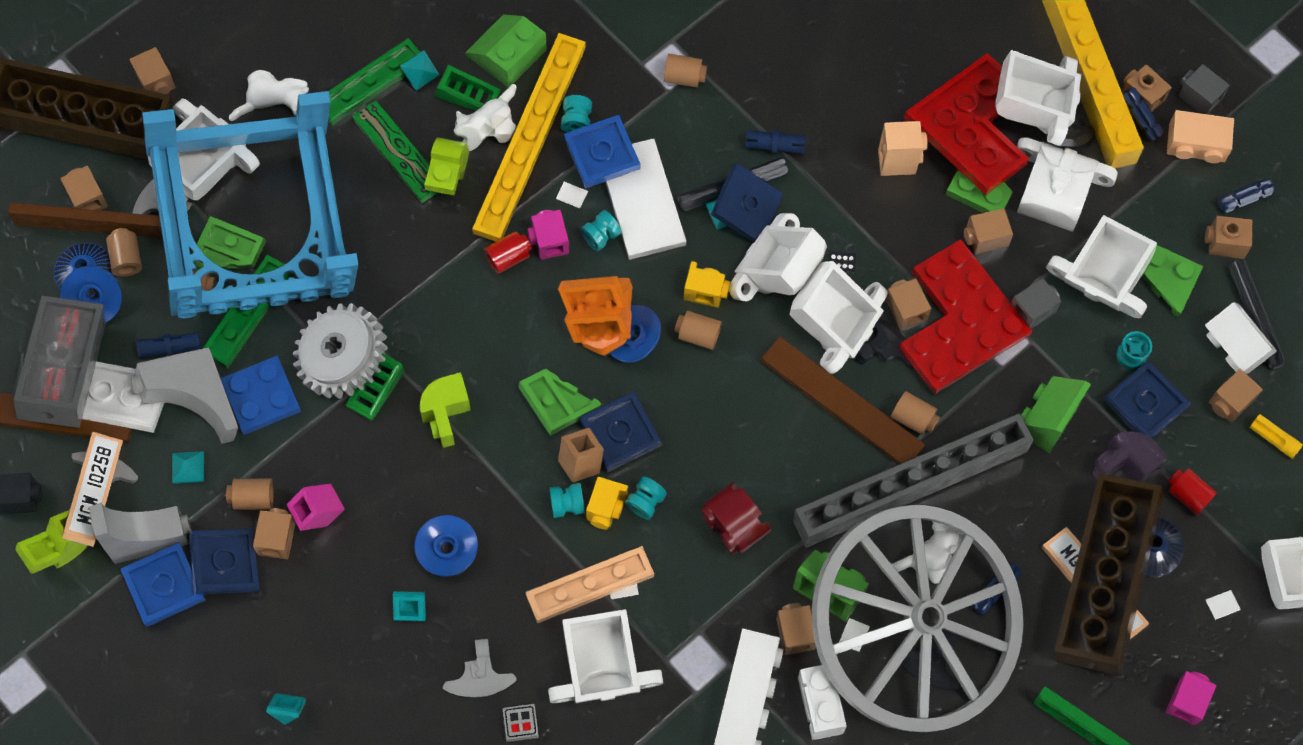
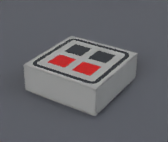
[503,704,539,742]

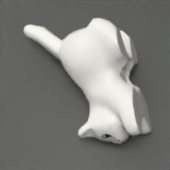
[229,70,309,121]
[454,84,517,151]
[892,521,963,584]

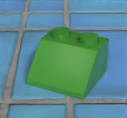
[465,14,547,88]
[1021,376,1091,454]
[793,550,869,622]

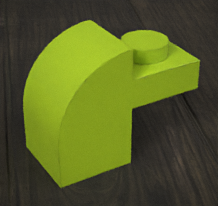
[424,137,469,195]
[420,372,471,448]
[15,510,88,574]

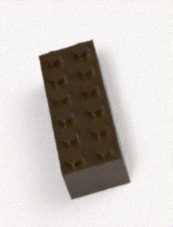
[0,58,176,160]
[1054,473,1164,676]

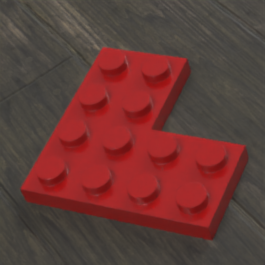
[904,53,1029,195]
[899,239,1032,395]

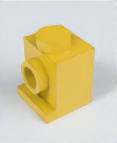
[684,261,731,308]
[586,477,628,530]

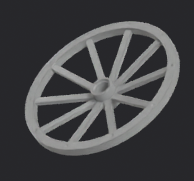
[812,505,1023,732]

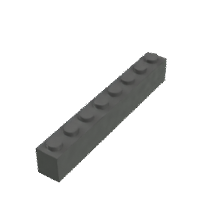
[793,414,1034,548]

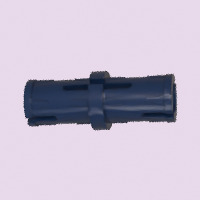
[746,129,806,154]
[136,332,201,359]

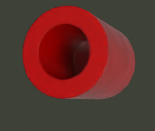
[484,231,532,274]
[1168,468,1218,516]

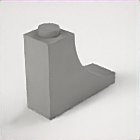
[131,347,238,444]
[88,503,191,564]

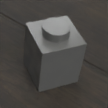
[1178,64,1230,115]
[1011,278,1061,328]

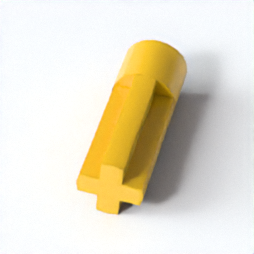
[1249,414,1303,459]

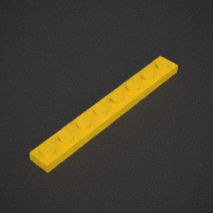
[472,33,586,242]

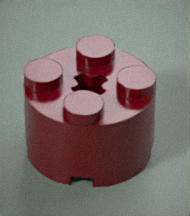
[701,481,771,556]

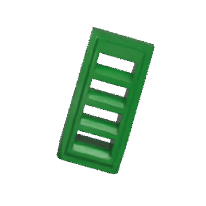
[434,65,501,111]
[346,353,405,422]

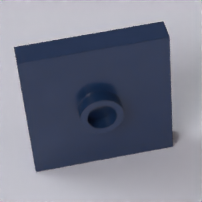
[710,163,783,243]
[1103,360,1191,444]
[579,391,662,472]
[189,529,259,594]

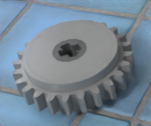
[293,303,388,399]

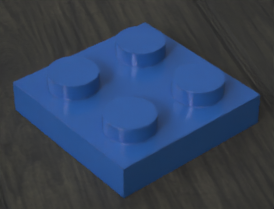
[564,115,641,189]
[220,355,301,435]
[121,542,205,628]

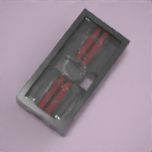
[13,296,106,428]

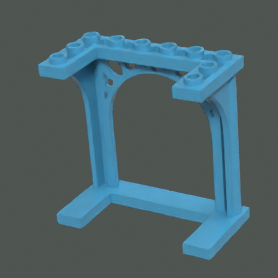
[142,91,358,319]

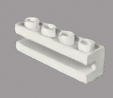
[714,628,784,745]

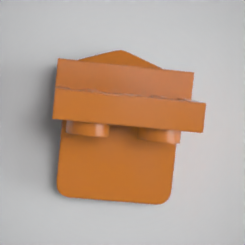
[558,276,633,356]

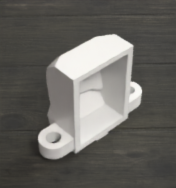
[995,50,1081,146]
[148,98,260,200]
[1016,138,1118,232]
[729,213,827,301]
[1046,215,1157,318]
[790,261,888,374]
[1261,537,1303,609]
[548,609,663,703]

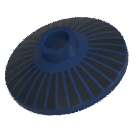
[1145,517,1184,577]

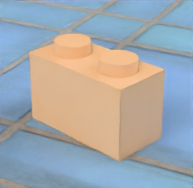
[1167,110,1234,163]
[878,121,927,176]

